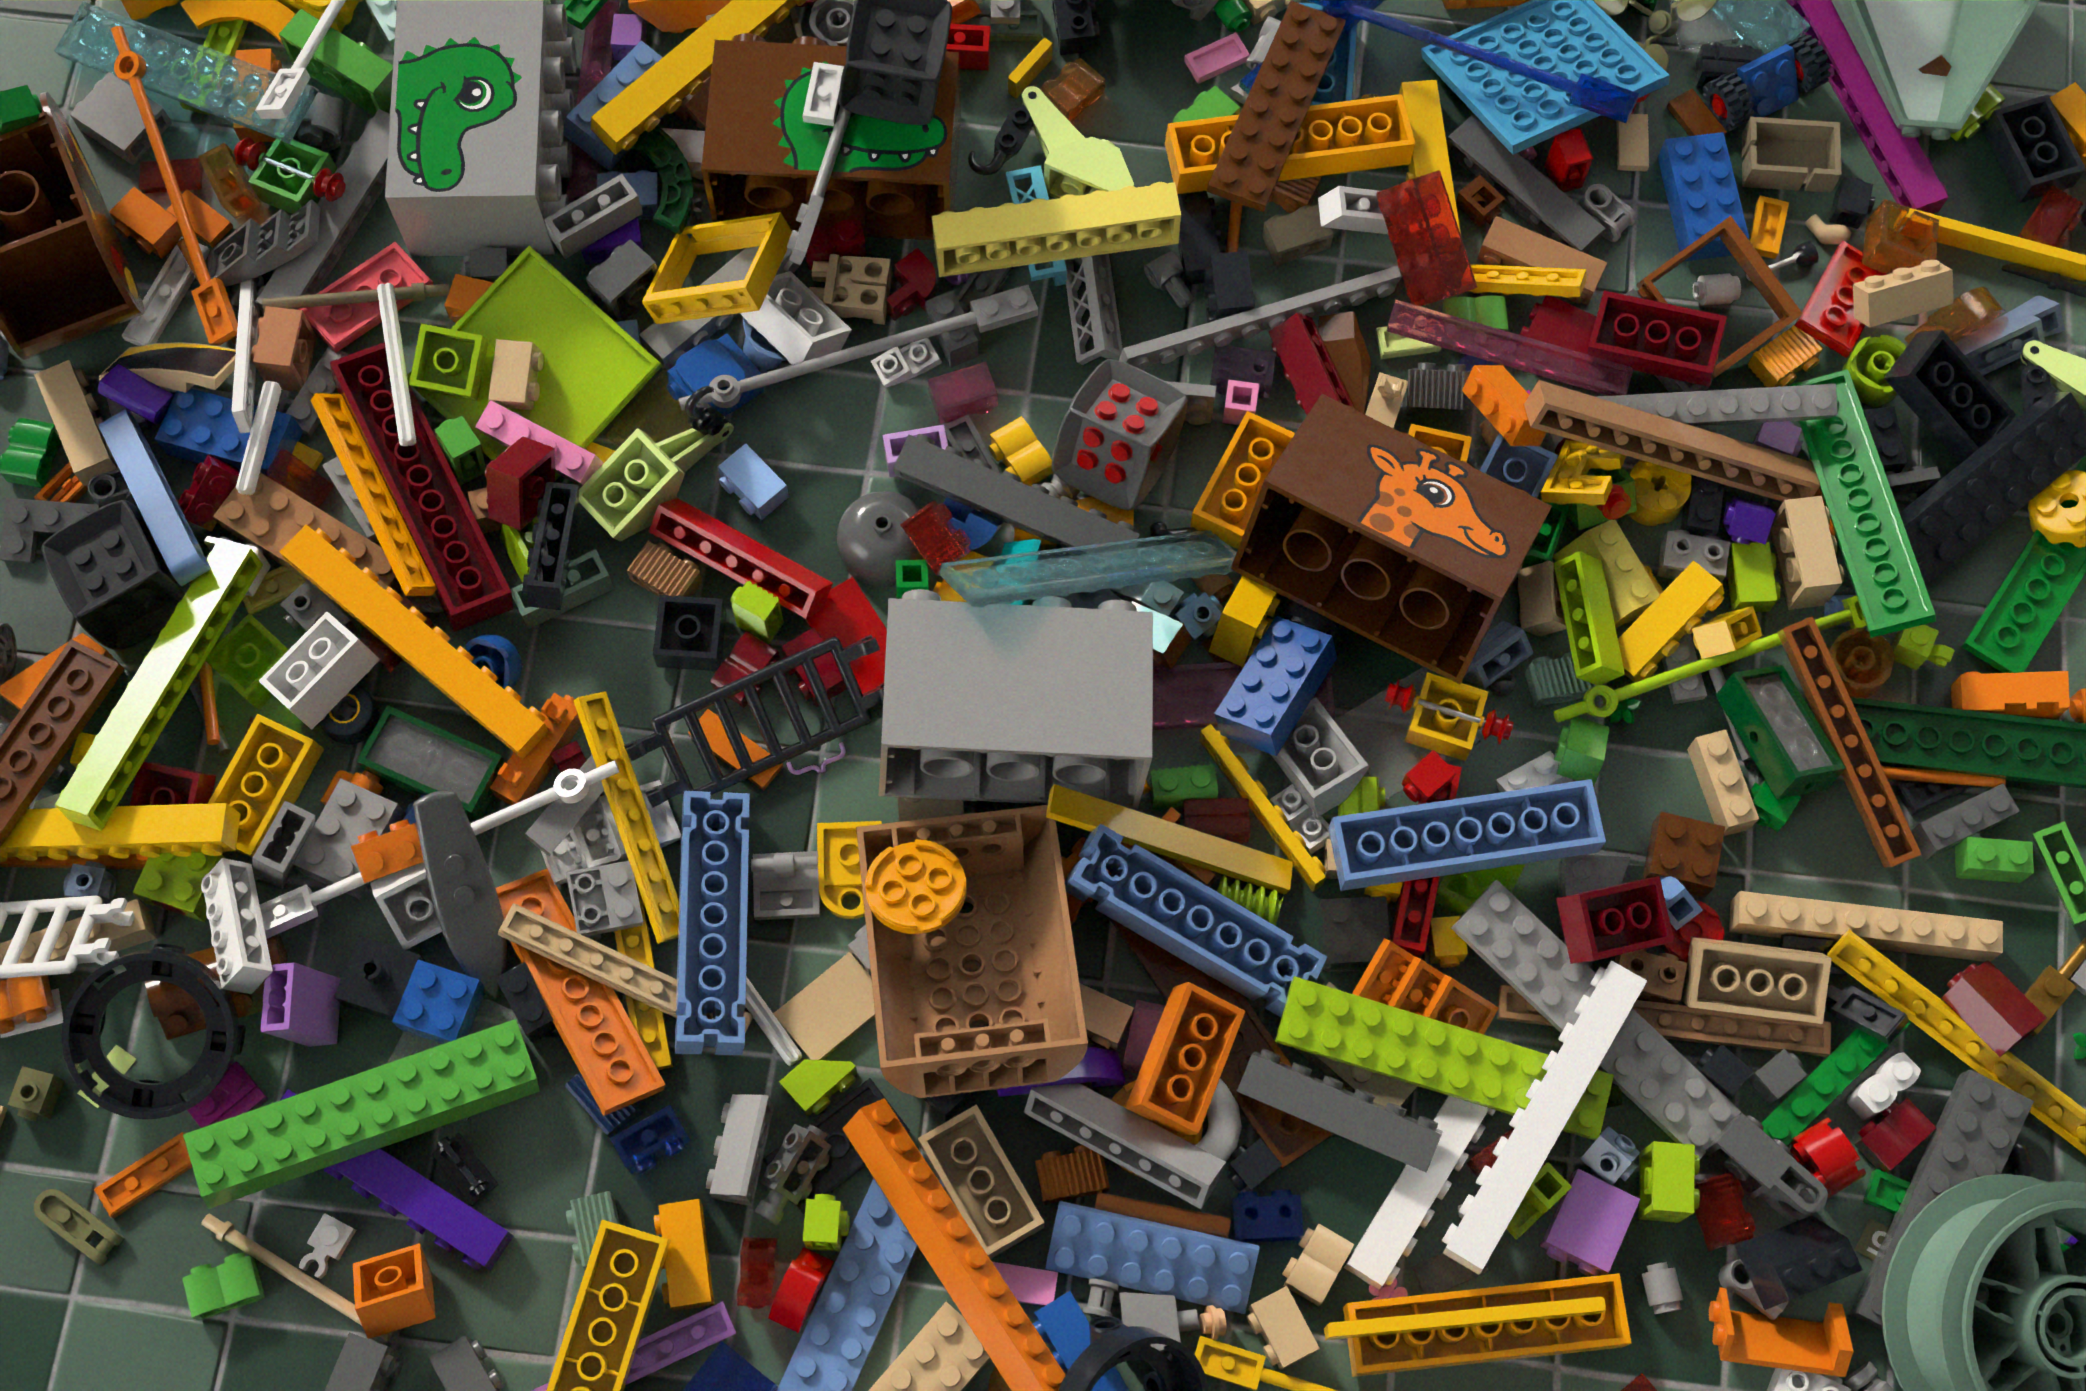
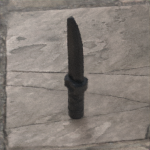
[2001,264,2086,298]

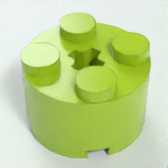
[1842,335,1906,408]

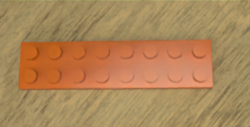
[496,869,666,1116]

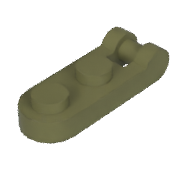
[33,1189,125,1266]

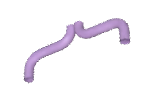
[786,742,846,775]

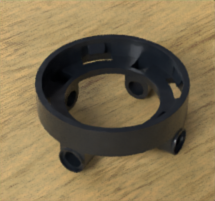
[61,944,246,1120]
[1059,1316,1208,1391]

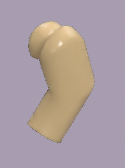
[1805,214,1851,244]

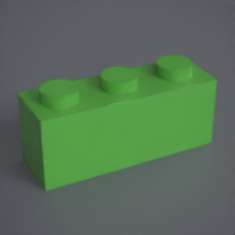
[2032,821,2086,927]

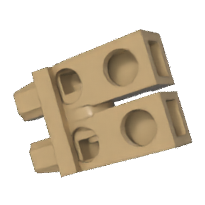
[809,254,893,325]

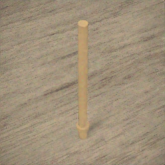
[201,1213,395,1341]

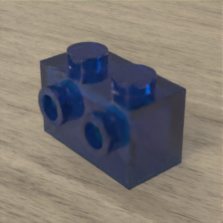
[610,1105,691,1174]
[1230,1190,1304,1243]

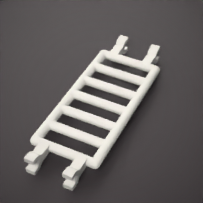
[0,896,135,979]

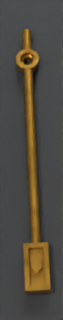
[2024,937,2086,1037]

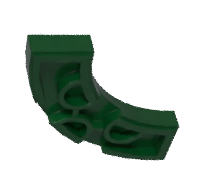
[634,126,694,235]

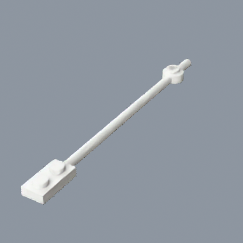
[256,0,346,119]
[260,760,620,939]

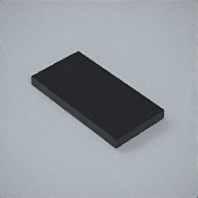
[763,1078,910,1214]

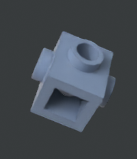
[1172,592,1223,643]
[63,861,117,904]
[1580,1126,1640,1185]

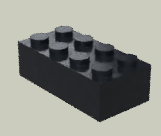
[1884,330,2016,462]

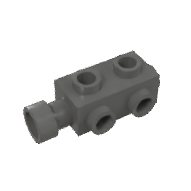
[754,1124,831,1226]

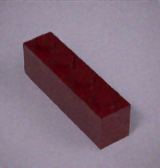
[1269,313,1354,415]

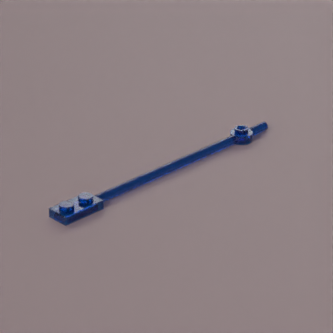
[1307,0,1639,123]

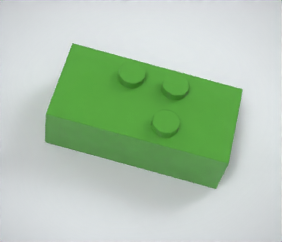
[279,9,393,116]

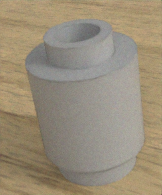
[1642,1262,1683,1315]

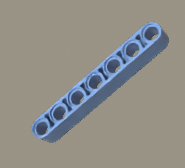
[99,409,211,586]

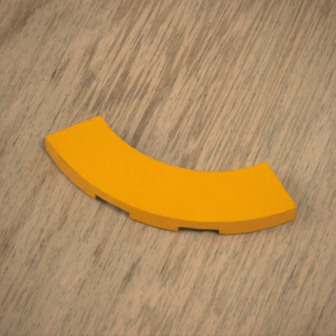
[180,0,296,45]

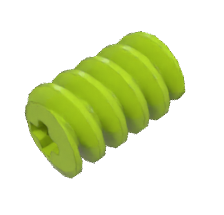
[1217,875,1284,926]

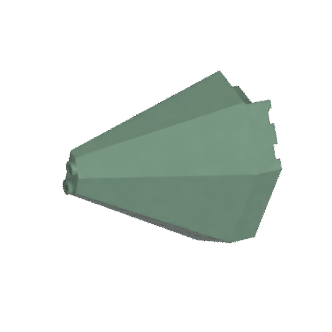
[1831,0,2040,140]

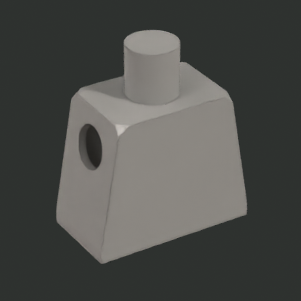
[1118,1292,1199,1362]

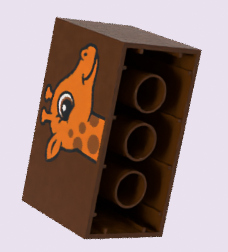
[1231,394,1552,684]

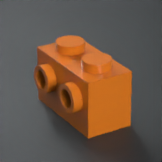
[109,187,183,259]

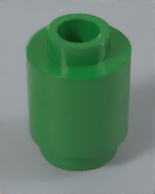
[1213,0,1252,32]

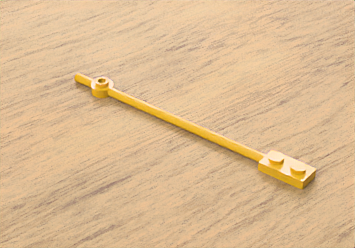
[1194,1336,1338,1391]

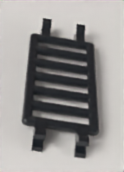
[624,635,884,808]

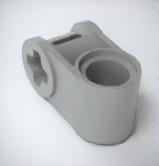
[1579,184,1638,242]

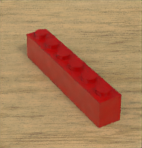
[649,497,833,619]
[1390,764,1462,958]

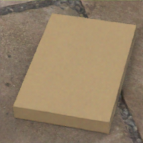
[773,952,875,1060]

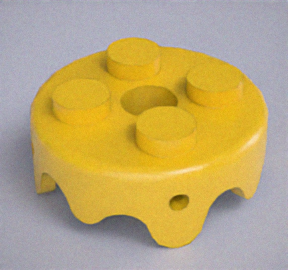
[2028,470,2086,548]

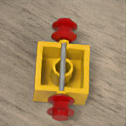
[1384,672,1514,761]

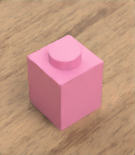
[1222,380,1259,425]

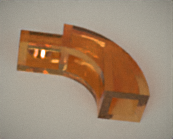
[1904,287,2005,344]

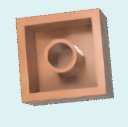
[251,306,317,392]

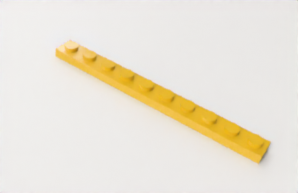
[1827,929,2086,1155]

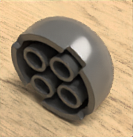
[837,491,931,587]

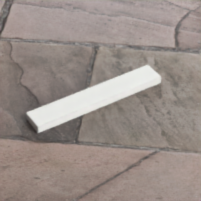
[232,279,260,433]

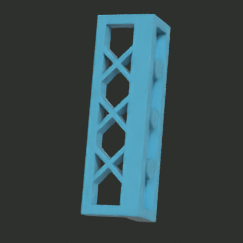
[1006,165,1067,286]

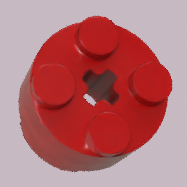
[1789,1118,1866,1197]

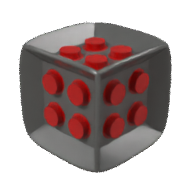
[1052,359,1188,511]

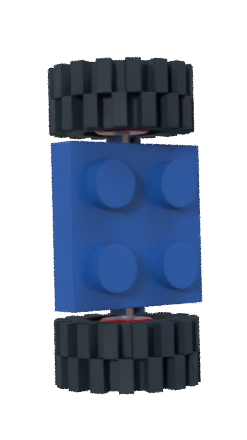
[1703,35,1831,132]

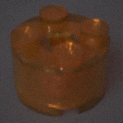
[1828,628,1895,699]

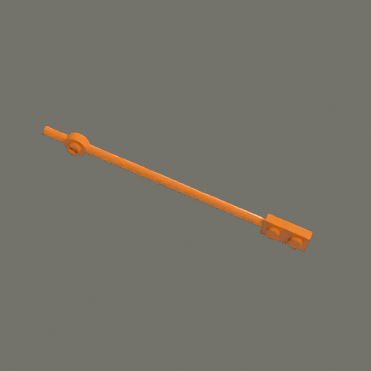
[111,26,238,346]

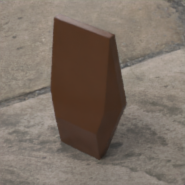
[1317,311,1372,414]

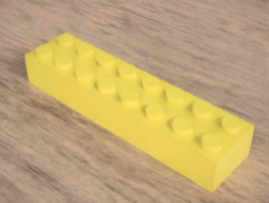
[932,182,1181,277]

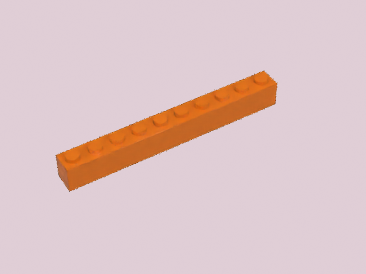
[843,1098,1066,1391]

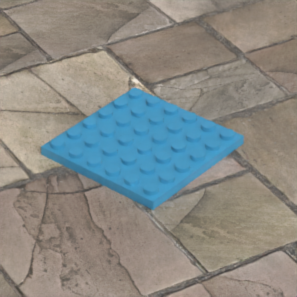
[1421,0,1669,155]

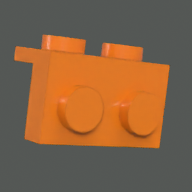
[351,818,424,883]

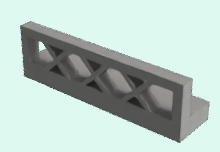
[1064,254,1123,365]

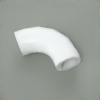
[1195,1079,1242,1162]

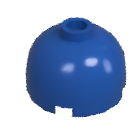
[462,635,522,689]

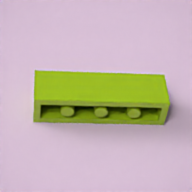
[1554,551,1625,685]

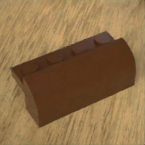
[145,934,288,1040]

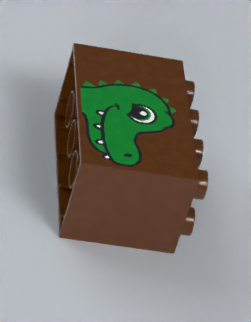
[701,33,961,241]

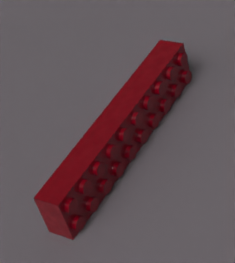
[330,342,513,632]

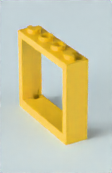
[642,212,792,324]

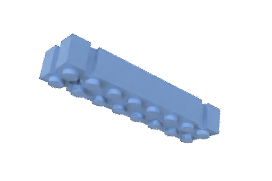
[675,791,750,1055]
[1065,824,1327,1018]

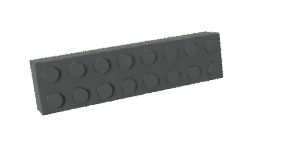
[1849,1069,2034,1332]

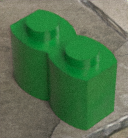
[0,418,61,488]

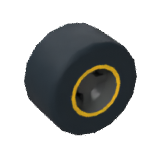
[319,684,379,744]

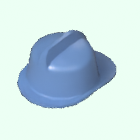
[743,317,787,374]

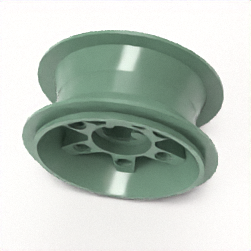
[1882,1174,2086,1391]

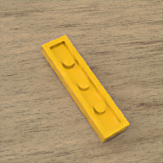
[1460,264,1587,298]

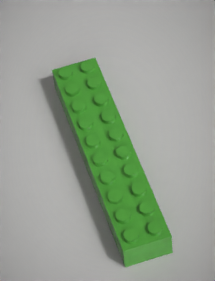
[183,1019,540,1209]

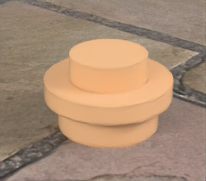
[1199,1305,1227,1340]

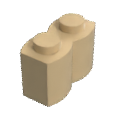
[1282,1224,1354,1307]

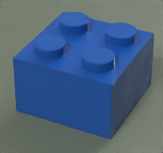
[392,960,485,1044]

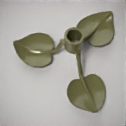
[1594,0,1718,72]

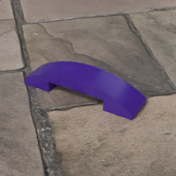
[997,1048,1126,1097]

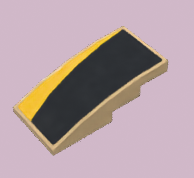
[99,342,236,393]

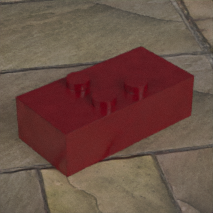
[1588,290,1727,387]

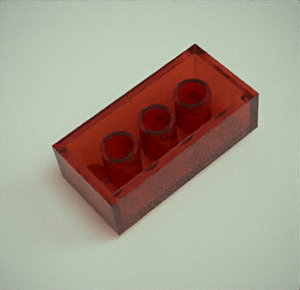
[1376,170,1477,309]

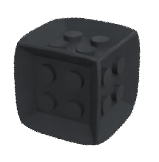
[839,0,952,125]
[42,500,190,650]

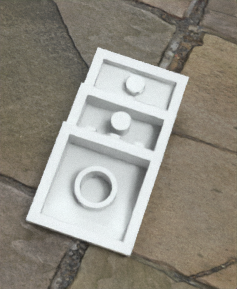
[541,780,682,885]

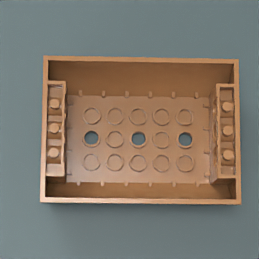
[856,805,1088,1098]

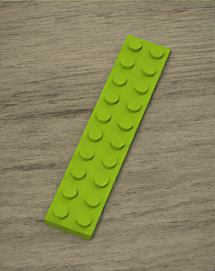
[1275,976,1614,1141]

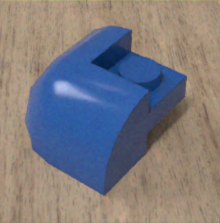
[931,497,1003,550]

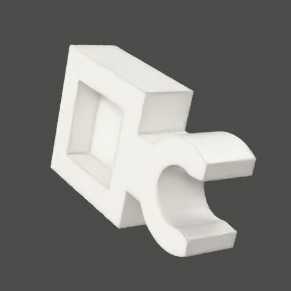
[299,1213,356,1279]

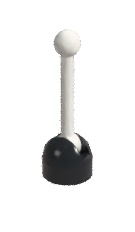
[1746,240,1819,281]

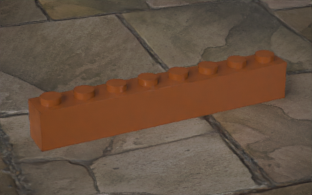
[1777,616,1922,867]

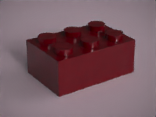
[1556,876,1674,964]

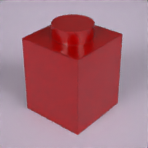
[1401,750,1456,804]

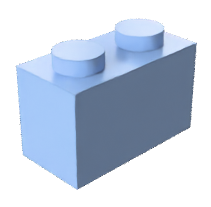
[718,443,789,520]

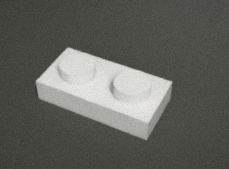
[803,62,844,126]

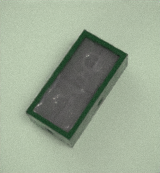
[1715,665,1846,799]
[356,705,506,822]

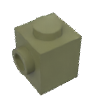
[7,1066,64,1122]

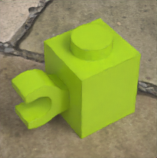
[1887,625,1955,670]

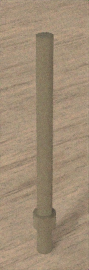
[262,282,450,311]

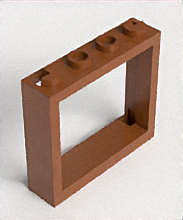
[1636,216,1803,379]

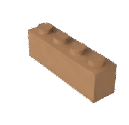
[1477,216,1607,306]

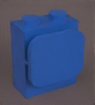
[667,334,764,417]

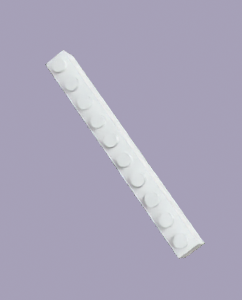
[1442,960,1647,1275]

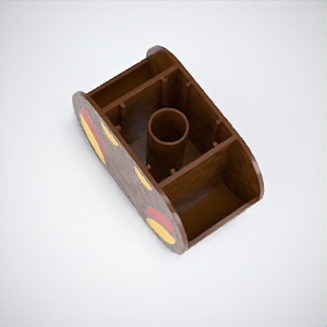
[0,92,145,360]

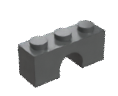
[1911,784,2020,861]

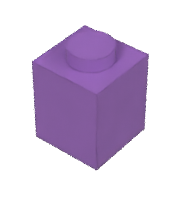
[611,14,647,61]

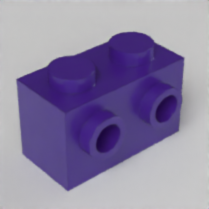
[1720,495,1776,545]

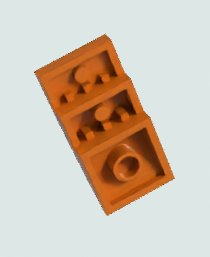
[1352,938,1499,1035]

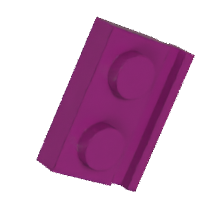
[187,1061,269,1128]

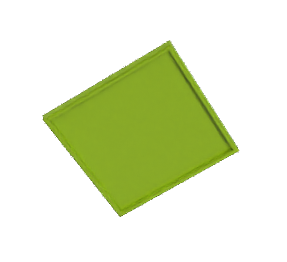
[407,245,663,481]

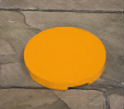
[865,839,967,934]

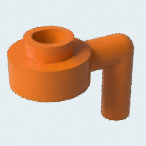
[320,770,384,805]

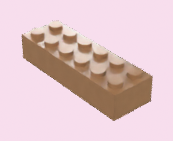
[213,472,401,594]

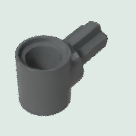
[1144,251,1194,308]

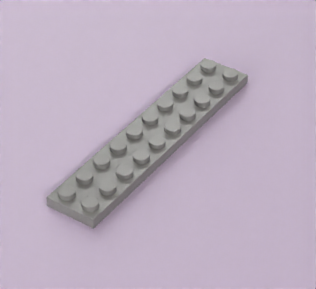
[1451,880,1741,1159]

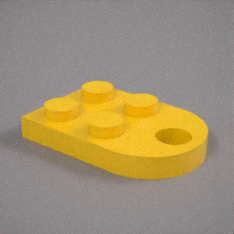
[817,821,882,919]

